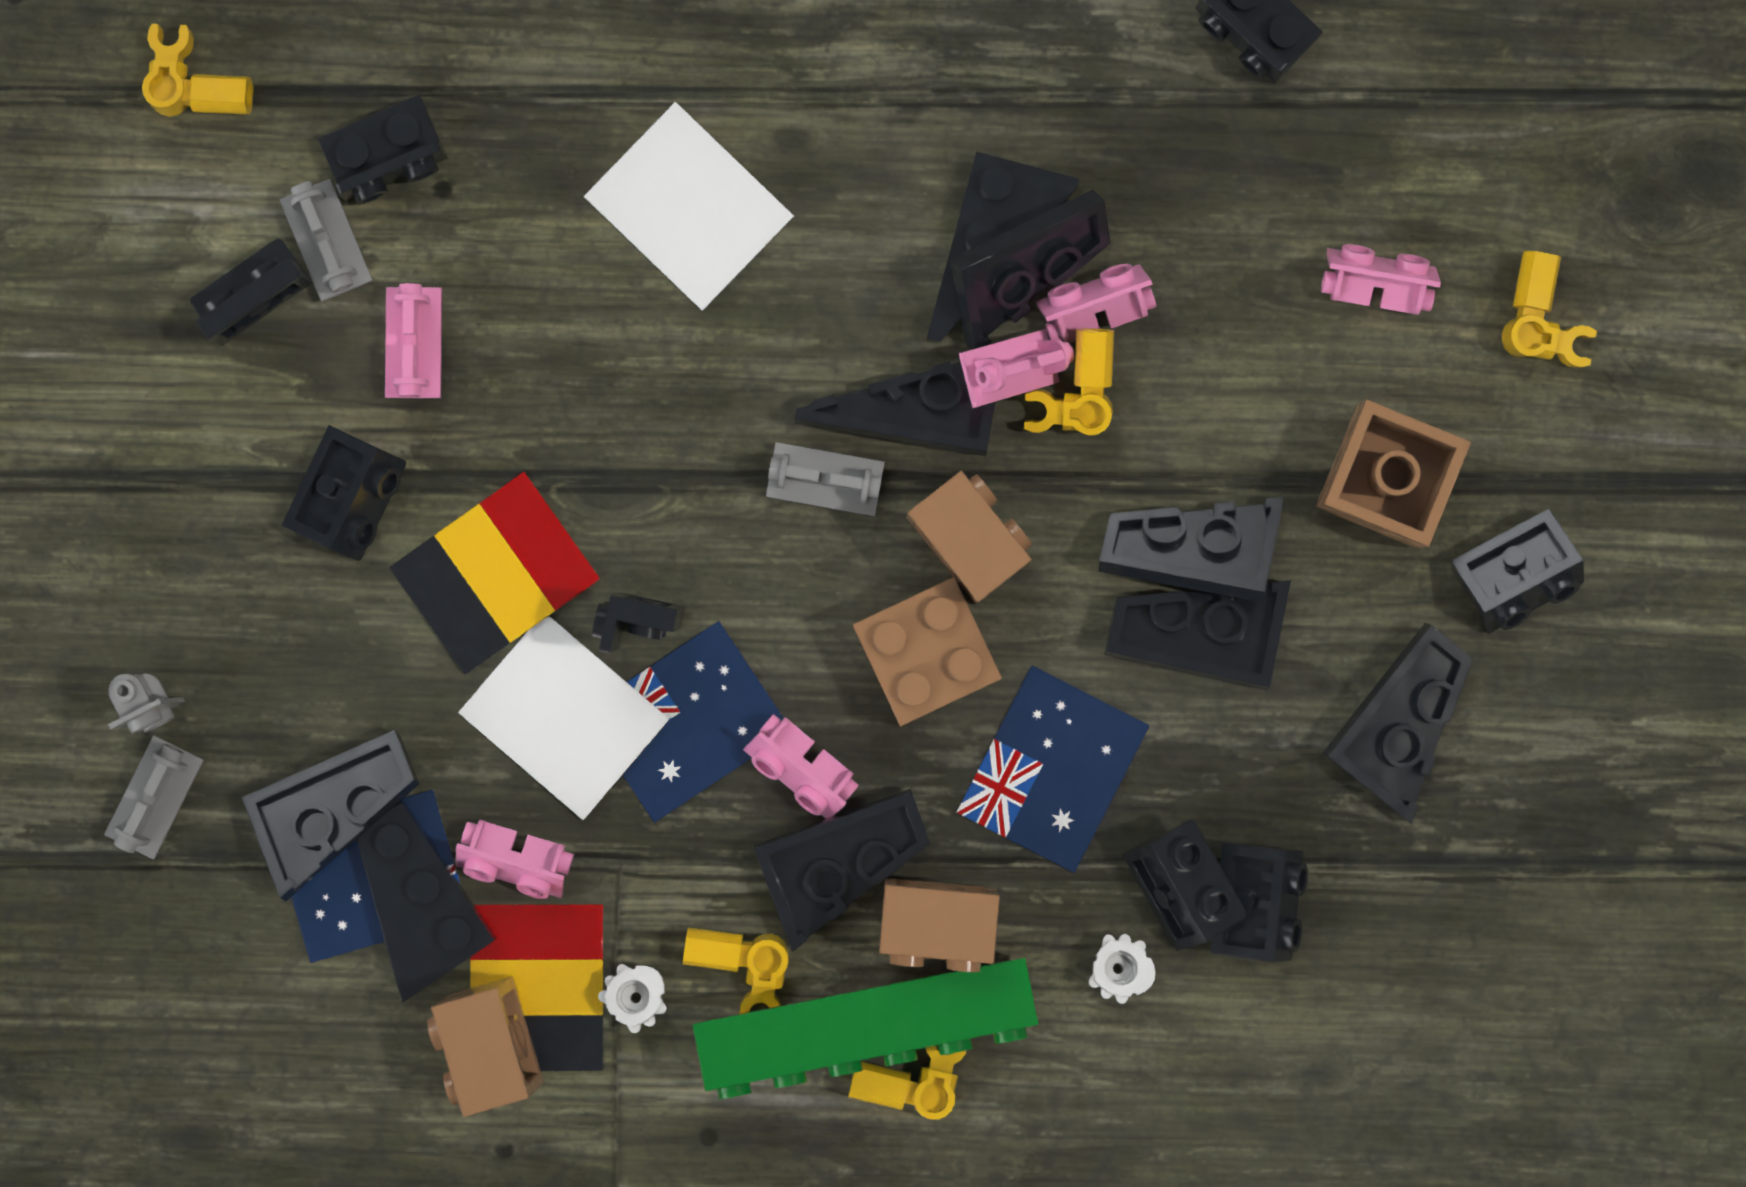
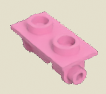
[1321,244,1441,315]
[1036,264,1157,344]
[385,283,442,398]
[959,329,1074,408]
[743,714,858,819]
[456,820,574,899]

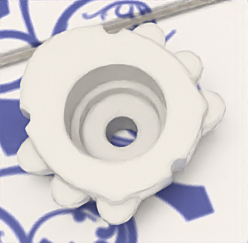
[1089,934,1156,1004]
[598,964,667,1033]

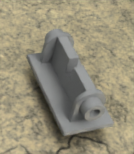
[279,179,373,302]
[766,442,885,516]
[108,674,185,734]
[104,735,204,860]

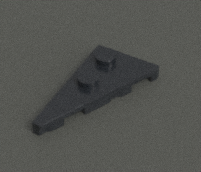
[926,152,1079,343]
[795,361,996,457]

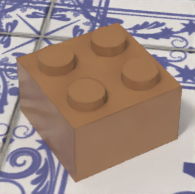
[1316,400,1471,549]
[906,471,1032,604]
[853,577,1002,727]
[879,878,1000,972]
[427,976,544,1117]

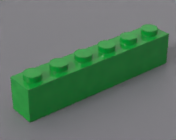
[692,958,1039,1100]

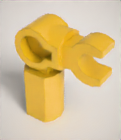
[142,24,253,117]
[1502,251,1597,368]
[1024,328,1114,436]
[683,927,789,1014]
[848,1045,967,1120]

